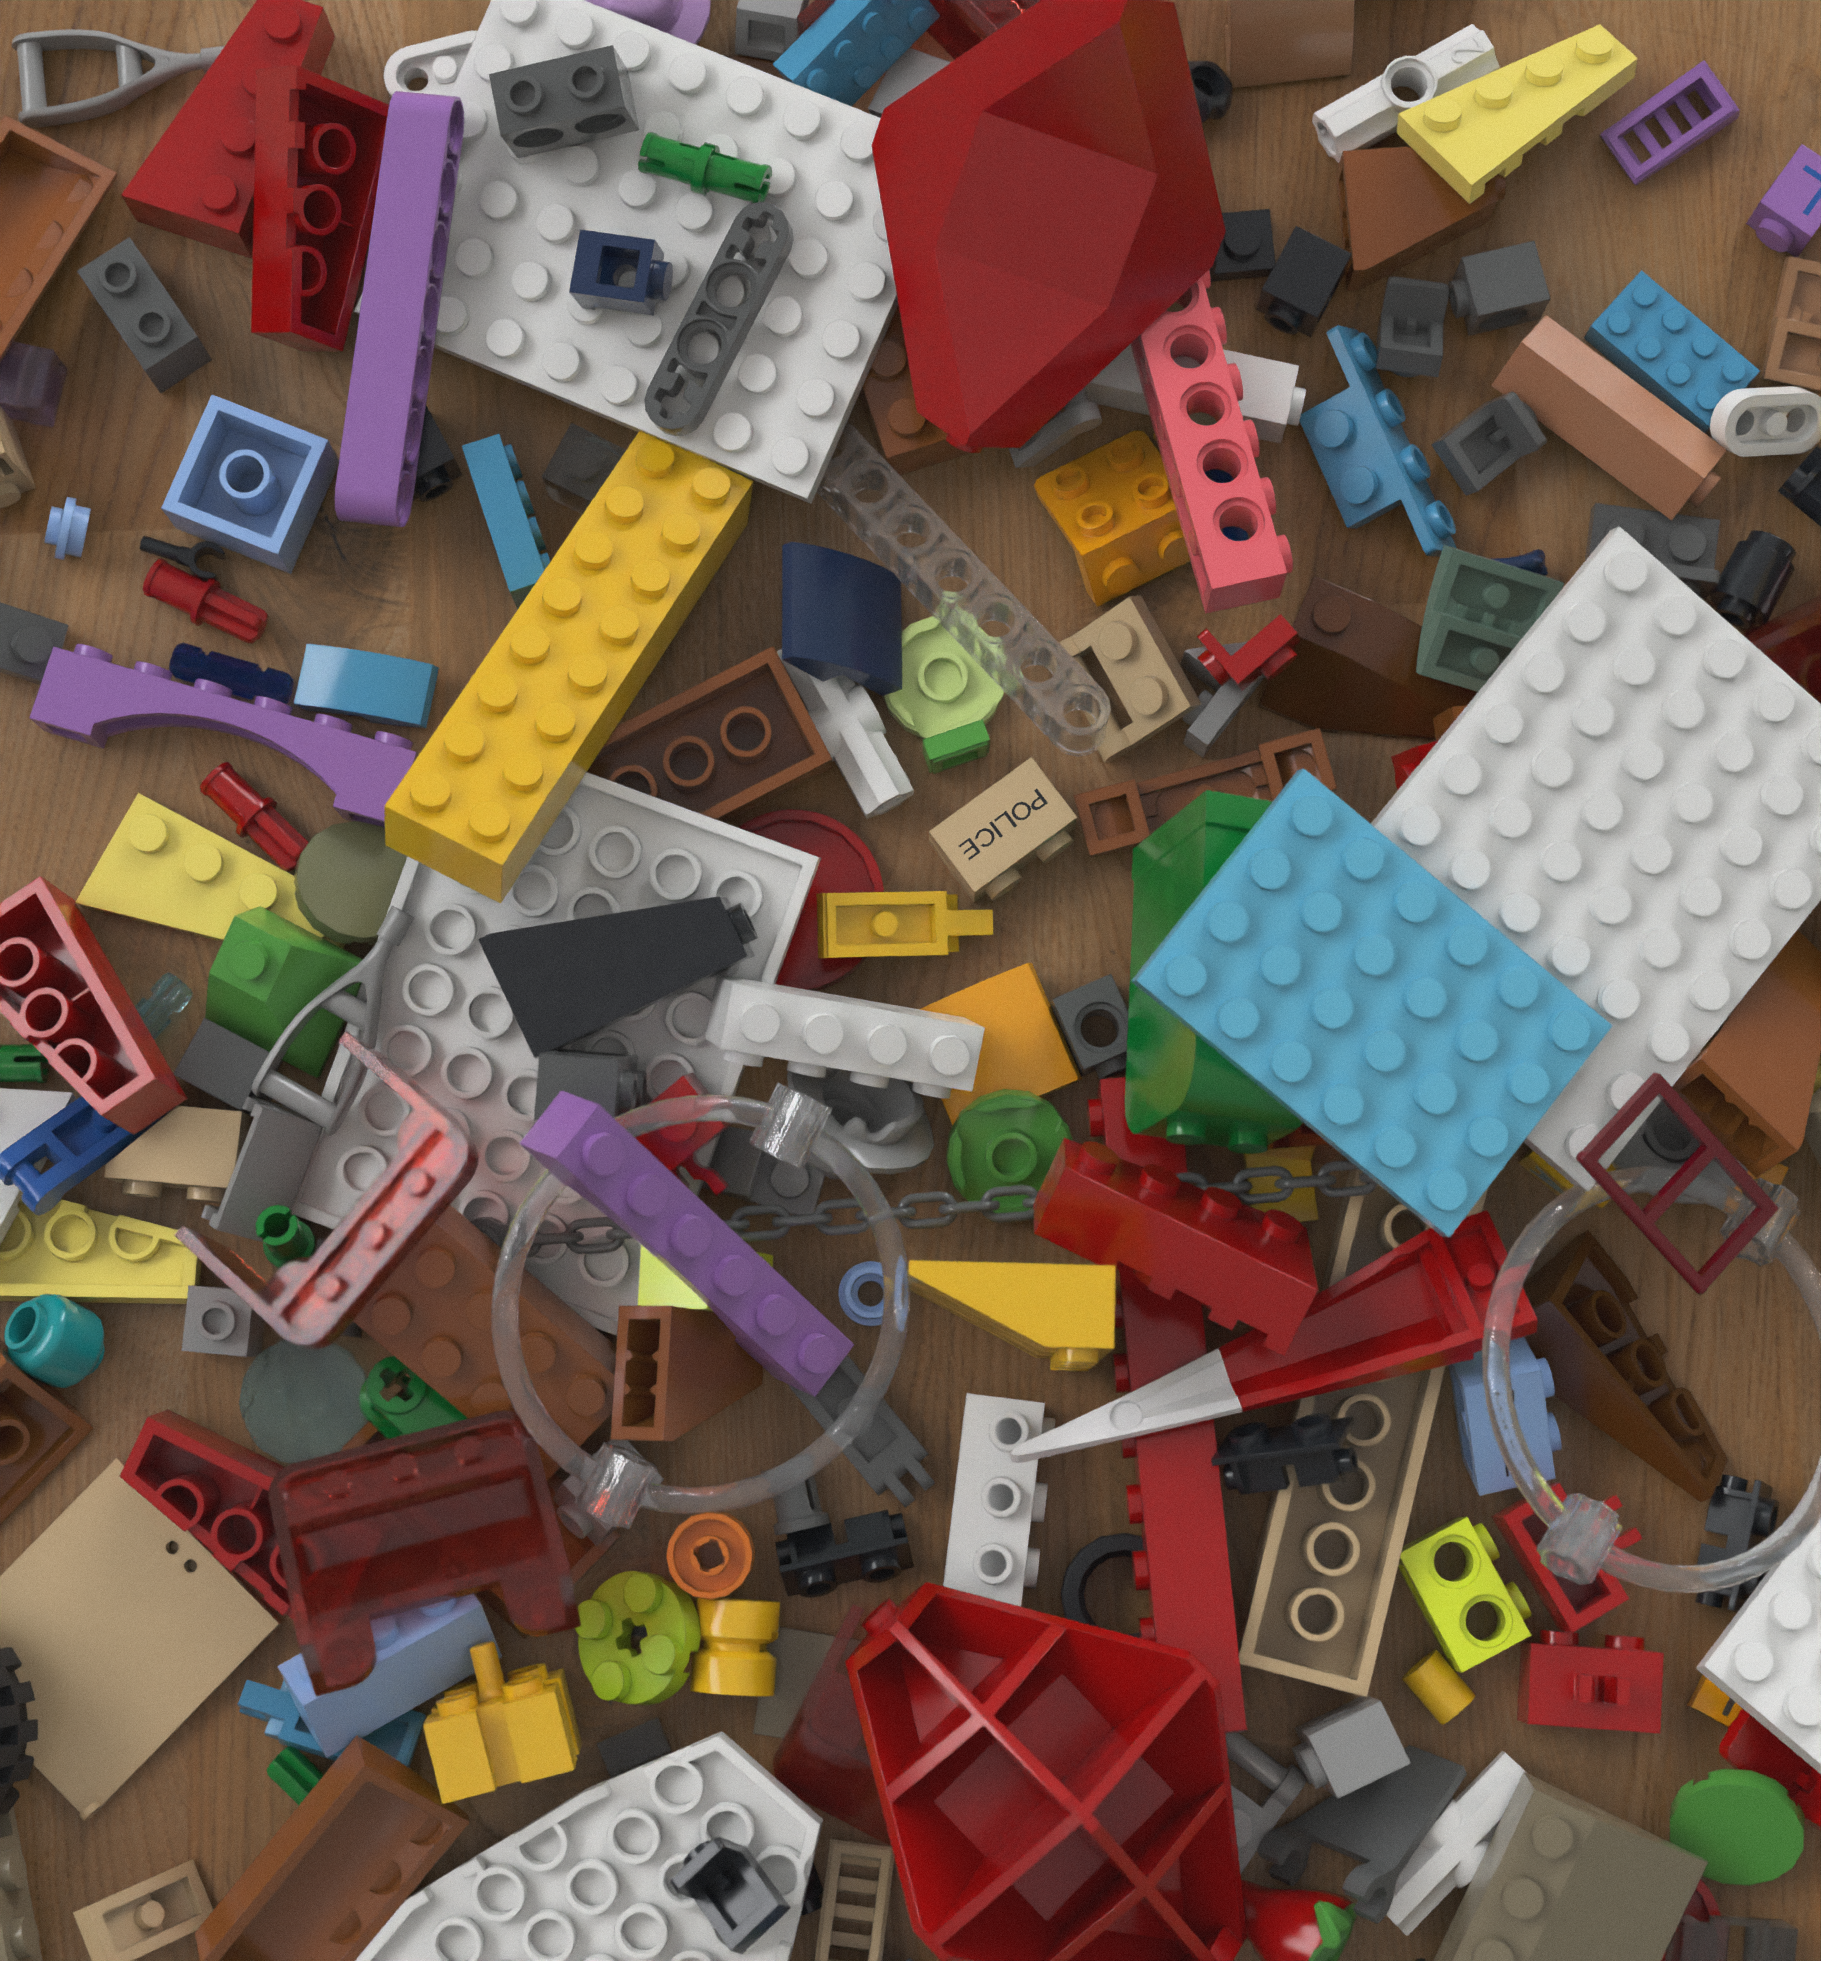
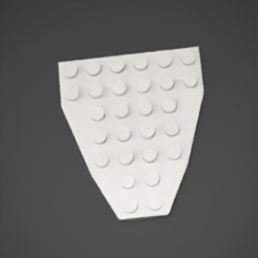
[355,1732,823,1961]

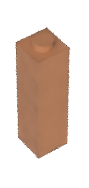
[1491,315,1727,521]

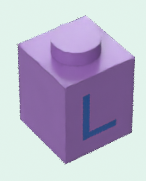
[1746,144,1821,257]

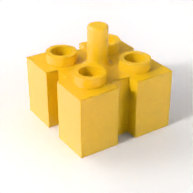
[423,1641,582,1804]

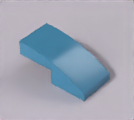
[294,644,439,728]

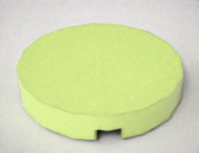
[883,616,1005,739]

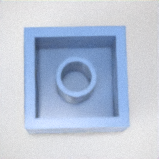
[161,394,339,574]

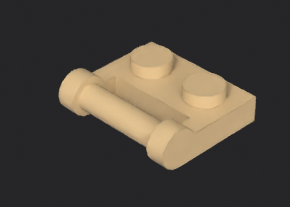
[1045,595,1202,763]

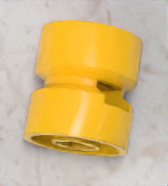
[690,1597,780,1696]

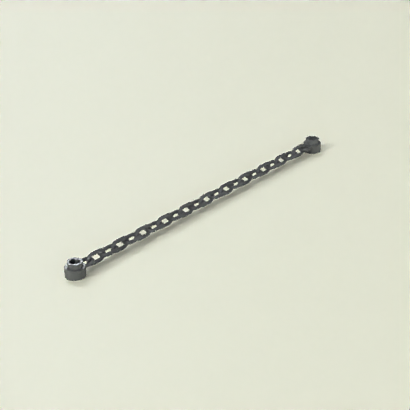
[470,1160,1378,1259]

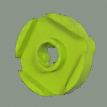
[574,1571,701,1705]

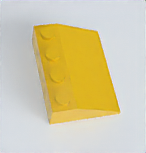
[909,1260,1115,1372]

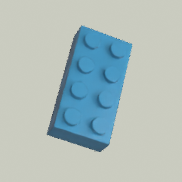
[773,0,940,106]
[1584,270,1760,434]
[462,434,550,609]

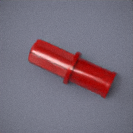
[143,558,268,644]
[200,762,309,872]

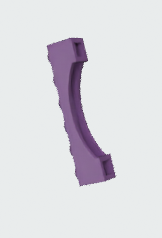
[29,644,418,828]
[519,1090,854,1397]

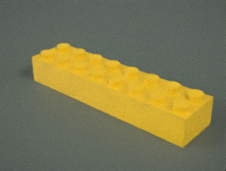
[384,431,753,903]

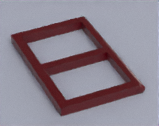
[1576,1072,1779,1295]

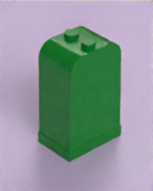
[1125,790,1303,1154]

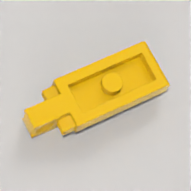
[817,891,993,958]

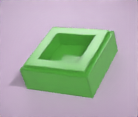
[922,719,990,774]

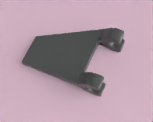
[1257,1745,1467,1924]

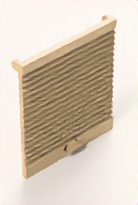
[0,1457,282,1822]

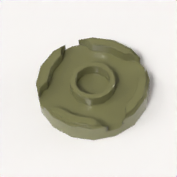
[294,821,407,945]

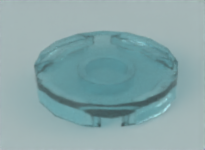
[239,1335,367,1465]

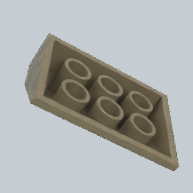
[1433,1772,1708,1961]

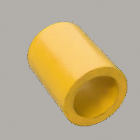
[1402,1649,1476,1725]

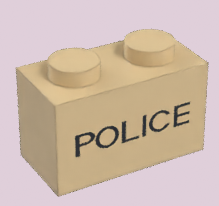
[929,757,1077,903]

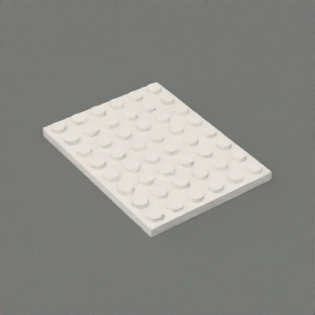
[354,0,898,504]
[1371,526,1821,1192]
[291,772,821,1336]

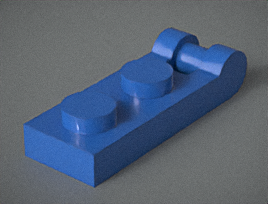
[0,1096,176,1216]

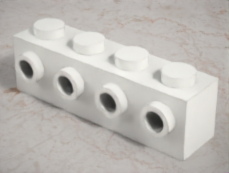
[705,974,985,1099]
[943,1393,1055,1607]

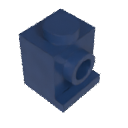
[569,229,673,316]

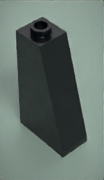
[478,896,758,1058]

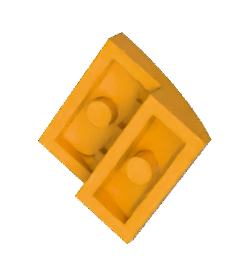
[920,963,1082,1125]

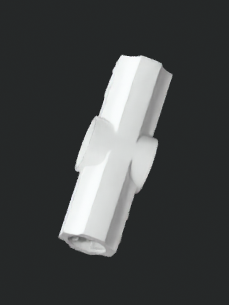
[1312,24,1500,163]
[777,648,914,819]
[1386,1751,1528,1936]

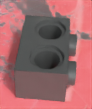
[489,45,639,158]
[77,237,212,394]
[534,1049,647,1125]

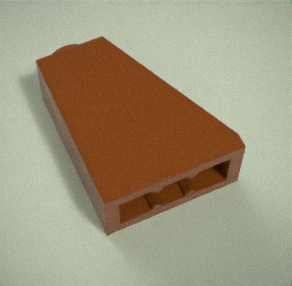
[1336,146,1506,291]
[611,1306,763,1442]

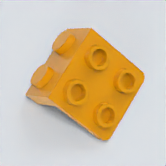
[1034,431,1190,607]

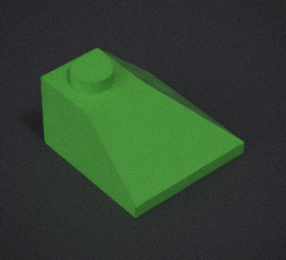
[205,906,363,1078]

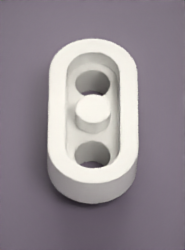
[384,31,477,98]
[1710,386,1821,457]

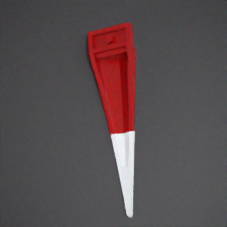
[1010,1210,1538,1463]

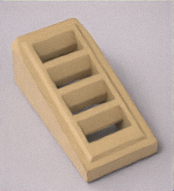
[815,1839,894,1961]

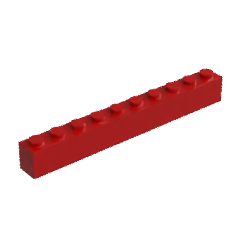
[1087,1077,1247,1734]

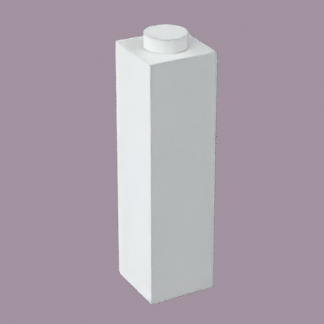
[1084,344,1306,443]

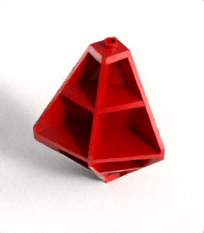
[871,0,1226,453]
[845,1582,1247,1961]

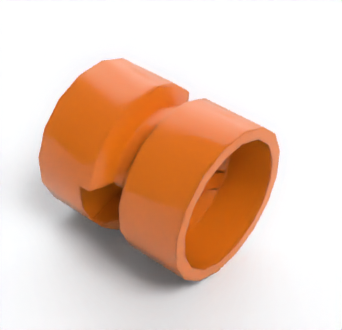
[666,1510,756,1599]

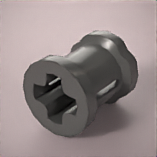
[760,1459,831,1536]

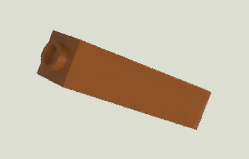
[1672,930,1821,1178]

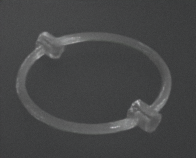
[491,1082,910,1529]
[1482,1166,1821,1593]

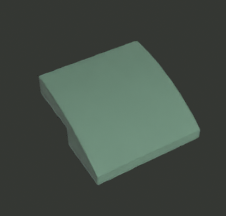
[1416,545,1564,692]

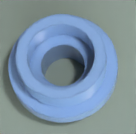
[44,497,91,560]
[838,1261,903,1326]

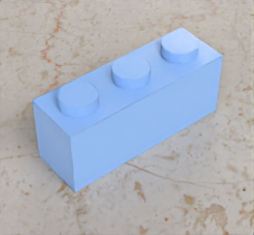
[278,1567,502,1758]

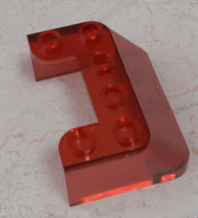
[269,1411,581,1697]

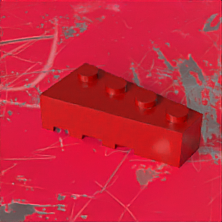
[119,1409,399,1644]

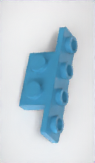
[1299,325,1456,557]

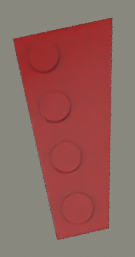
[121,0,335,259]
[251,65,389,352]
[0,876,187,1135]
[1033,1138,1318,1356]

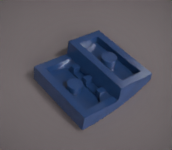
[782,542,902,696]

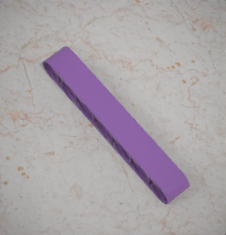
[335,91,464,527]

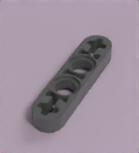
[644,202,794,436]

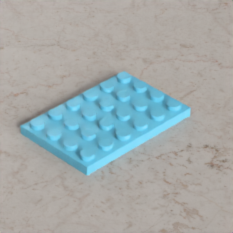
[1131,769,1613,1237]

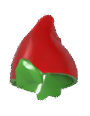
[1241,1880,1357,1961]

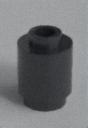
[1710,530,1796,629]

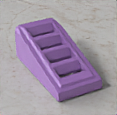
[1600,60,1740,186]

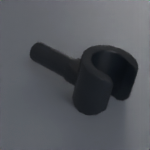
[140,536,226,582]

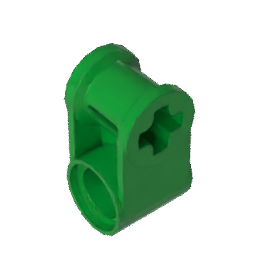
[358,1356,482,1483]

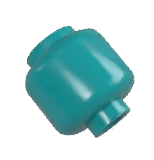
[4,1293,105,1388]

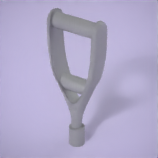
[12,30,224,128]
[251,906,414,1136]

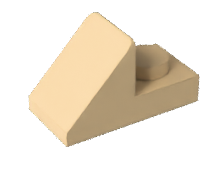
[73,1859,213,1961]

